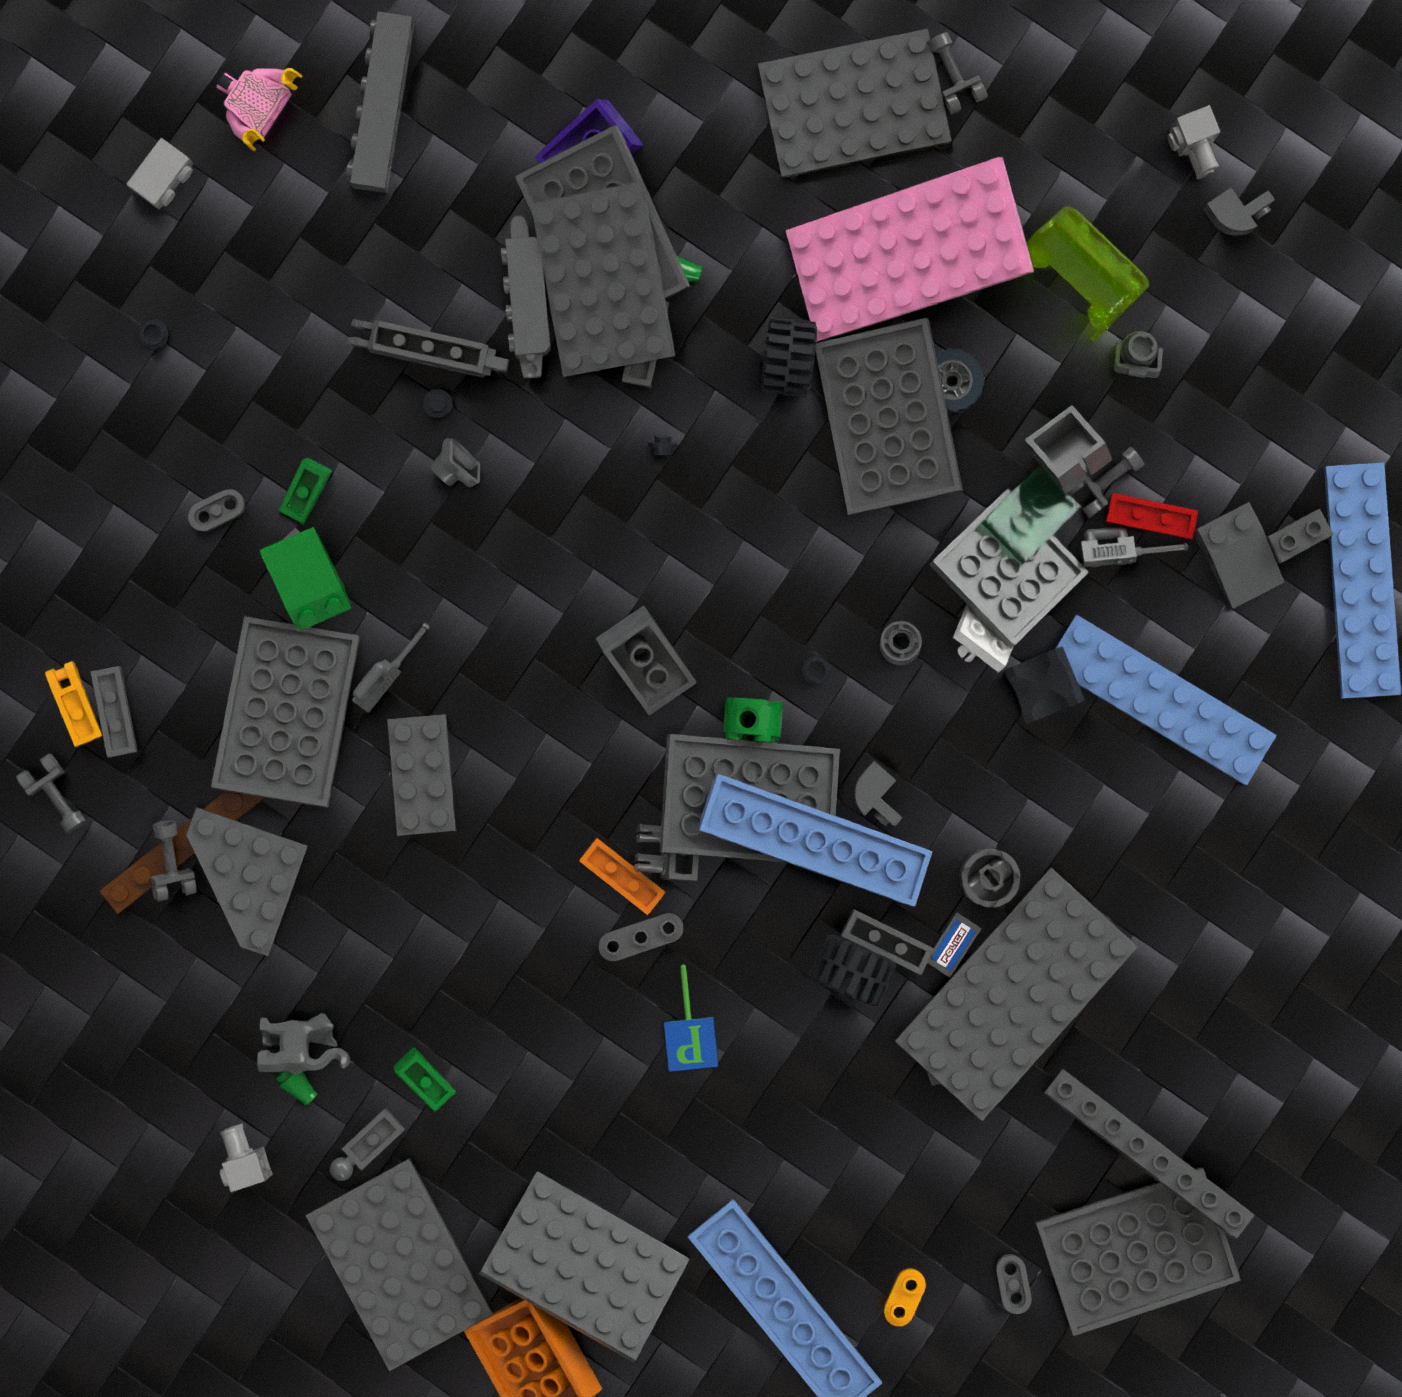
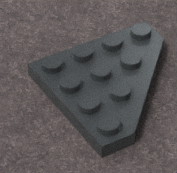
[186,807,308,956]

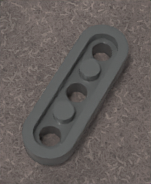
[599,913,683,961]

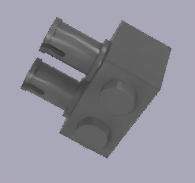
[634,823,699,881]

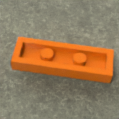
[579,838,666,915]

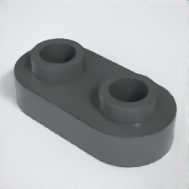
[188,489,245,532]
[995,1254,1032,1314]

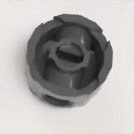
[959,848,1020,907]

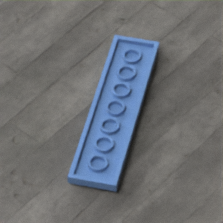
[1324,462,1401,699]
[1055,615,1277,785]
[697,774,933,907]
[688,1199,882,1397]

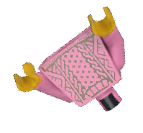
[217,68,302,151]

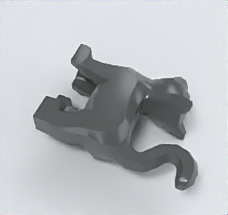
[257,1013,350,1074]

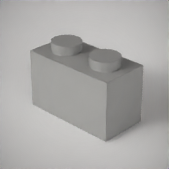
[127,138,193,210]

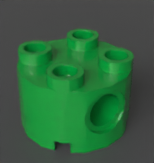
[723,698,783,743]

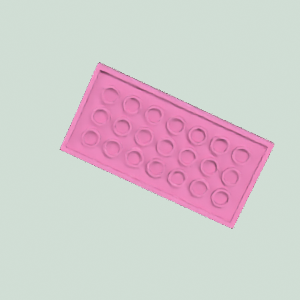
[786,157,1034,342]

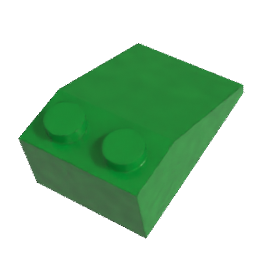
[260,527,352,631]

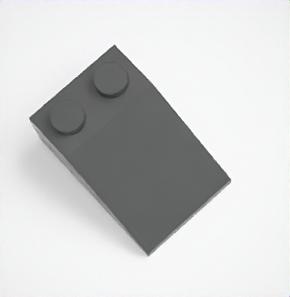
[1193,502,1284,609]
[596,606,697,716]

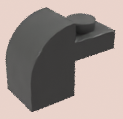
[1203,188,1275,236]
[854,761,902,827]

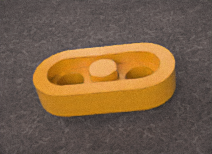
[884,1268,926,1326]

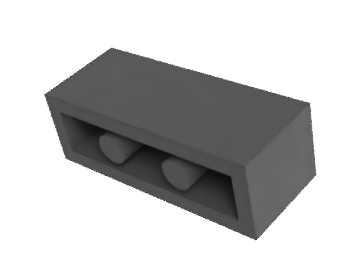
[840,909,934,975]

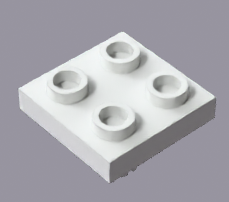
[953,605,1013,672]

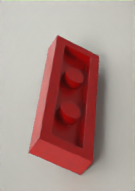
[1105,493,1198,540]

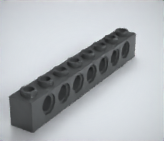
[1043,1069,1254,1239]

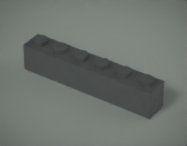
[347,11,415,193]

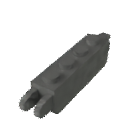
[501,215,551,379]
[347,319,509,378]

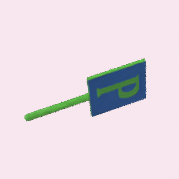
[664,964,718,1072]

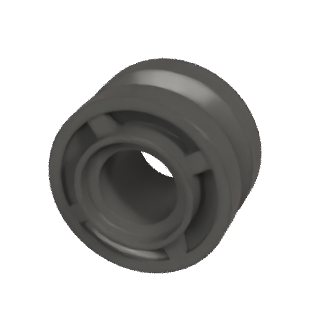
[880,621,922,666]

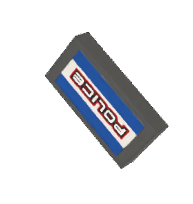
[927,912,982,977]

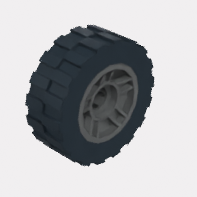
[936,348,985,415]

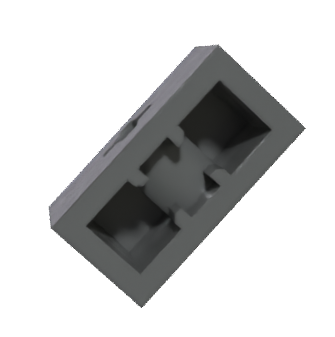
[1266,509,1333,565]

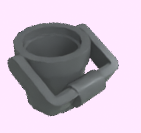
[1114,331,1163,378]
[430,438,480,488]

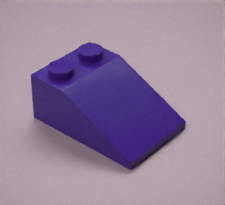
[534,99,644,163]

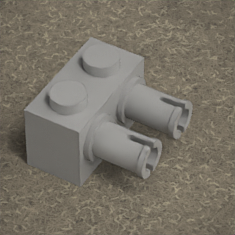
[1167,105,1220,179]
[220,1124,273,1192]

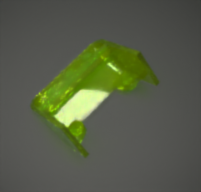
[1026,206,1149,342]

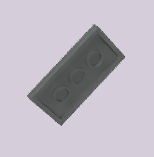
[387,714,456,836]

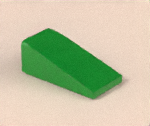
[278,458,332,525]
[393,1047,456,1112]

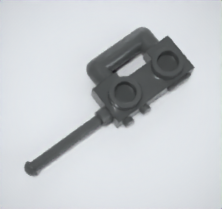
[1080,526,1189,567]
[352,623,429,713]

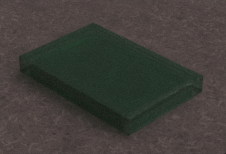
[982,466,1081,565]

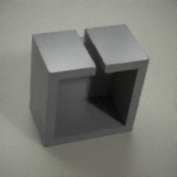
[1025,405,1112,495]

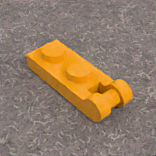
[45,661,103,747]

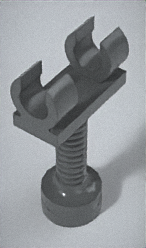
[927,32,988,115]
[1070,447,1145,518]
[16,754,86,834]
[150,820,197,902]

